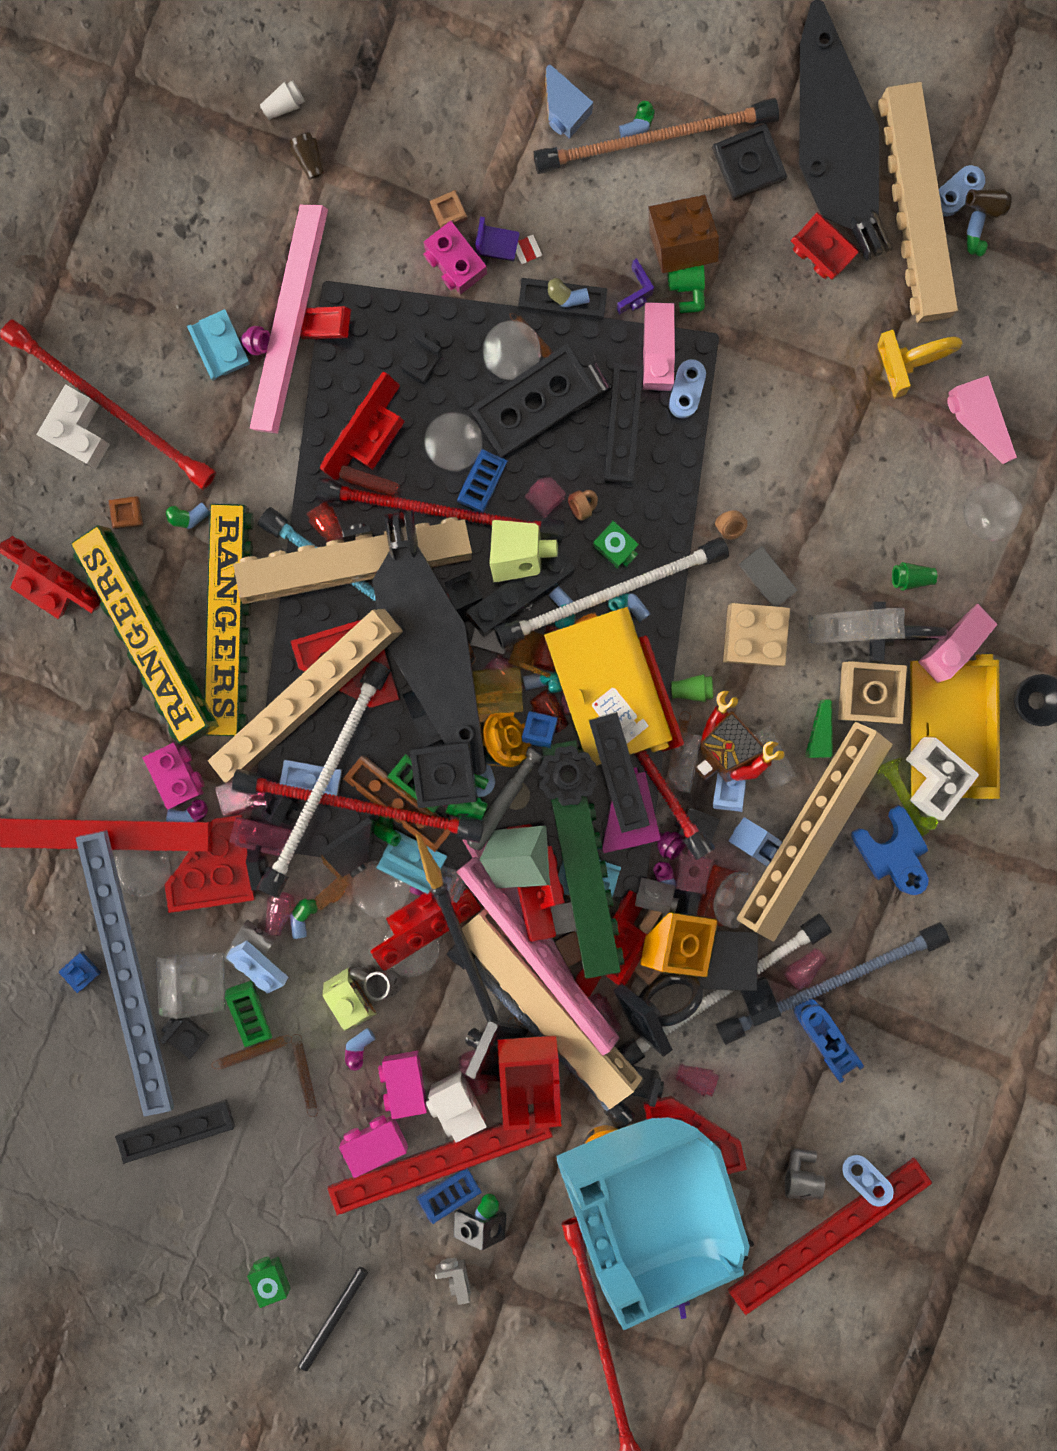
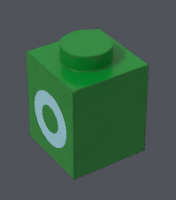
[593,521,639,569]
[247,1256,291,1308]

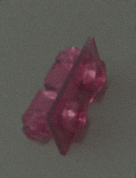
[229,817,293,857]

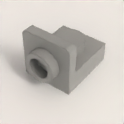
[435,1258,471,1305]

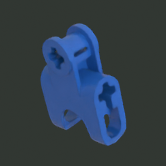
[851,805,929,895]
[793,999,864,1083]

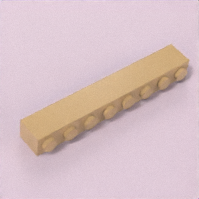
[878,82,958,323]
[233,517,472,604]
[208,609,403,783]
[736,721,893,942]
[462,908,643,1109]

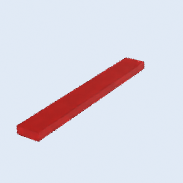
[0,818,211,852]
[327,1111,553,1215]
[728,1158,932,1316]

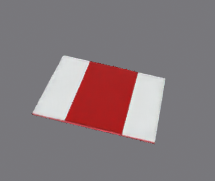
[516,235,542,265]

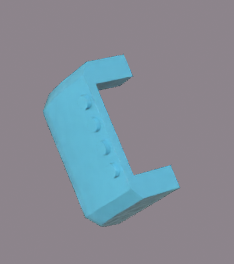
[556,1117,750,1330]

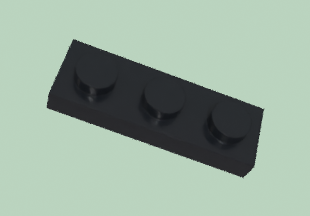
[518,278,607,319]

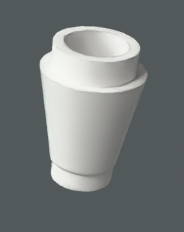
[260,80,305,120]

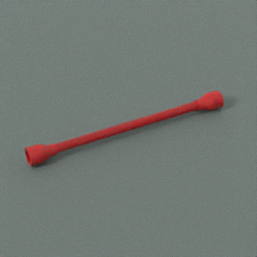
[0,319,216,490]
[561,1217,641,1451]

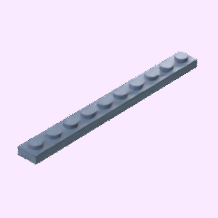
[76,830,174,1116]

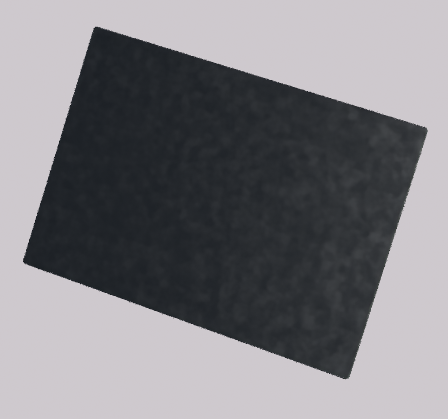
[248,281,719,898]

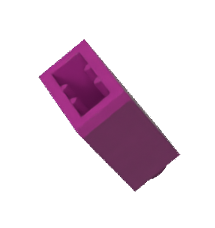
[602,767,661,853]

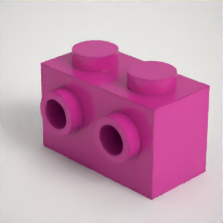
[423,221,487,295]
[142,742,205,810]
[378,1051,428,1119]
[339,1115,408,1178]

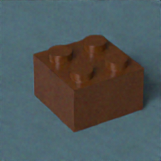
[648,195,719,273]

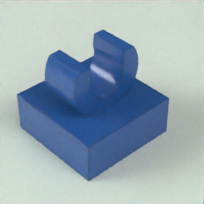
[522,711,557,748]
[59,951,102,993]

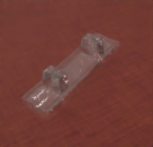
[808,608,905,644]

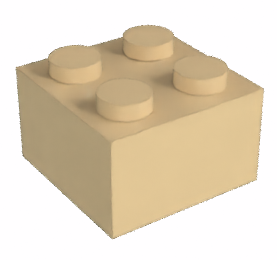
[723,603,790,667]
[838,661,907,724]

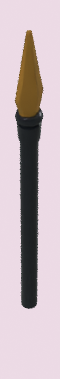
[416,834,499,1023]

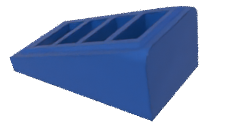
[457,449,508,514]
[416,1168,482,1224]

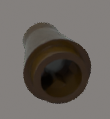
[289,132,324,180]
[965,188,1012,218]

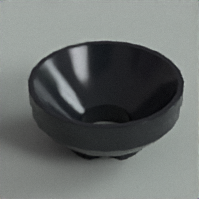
[1014,674,1057,727]

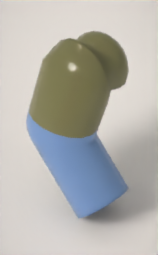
[548,278,589,307]

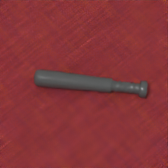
[467,748,544,851]

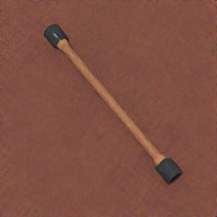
[533,98,779,174]

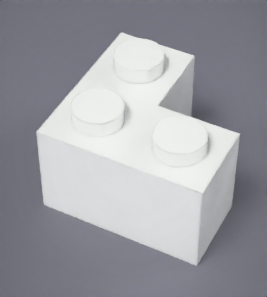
[36,384,110,469]
[906,737,979,820]
[426,1070,487,1142]

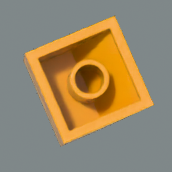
[640,912,717,977]

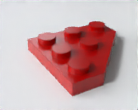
[291,620,400,708]
[164,814,256,913]
[643,1096,747,1174]

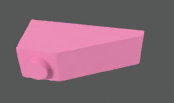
[642,302,675,391]
[947,376,1017,464]
[918,604,997,683]

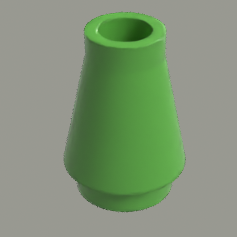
[672,674,713,702]

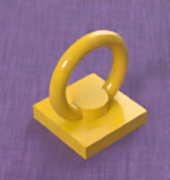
[877,330,963,399]

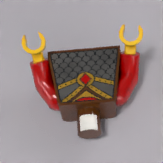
[695,691,784,782]

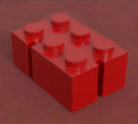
[497,1036,562,1131]

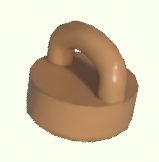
[568,490,598,521]
[715,510,747,540]

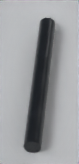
[298,1266,368,1371]

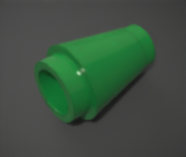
[892,562,938,591]

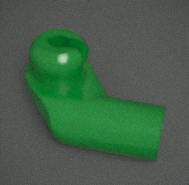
[373,816,402,846]

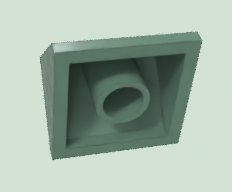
[480,826,550,888]

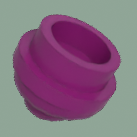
[240,326,271,355]
[657,831,686,860]

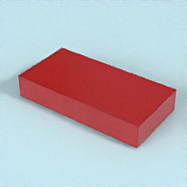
[299,306,351,339]

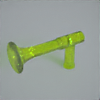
[876,758,938,836]

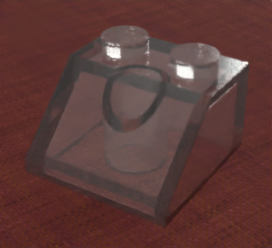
[156,953,226,1019]

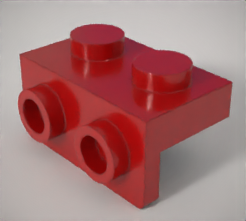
[790,212,860,280]

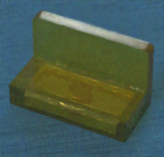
[472,668,523,715]

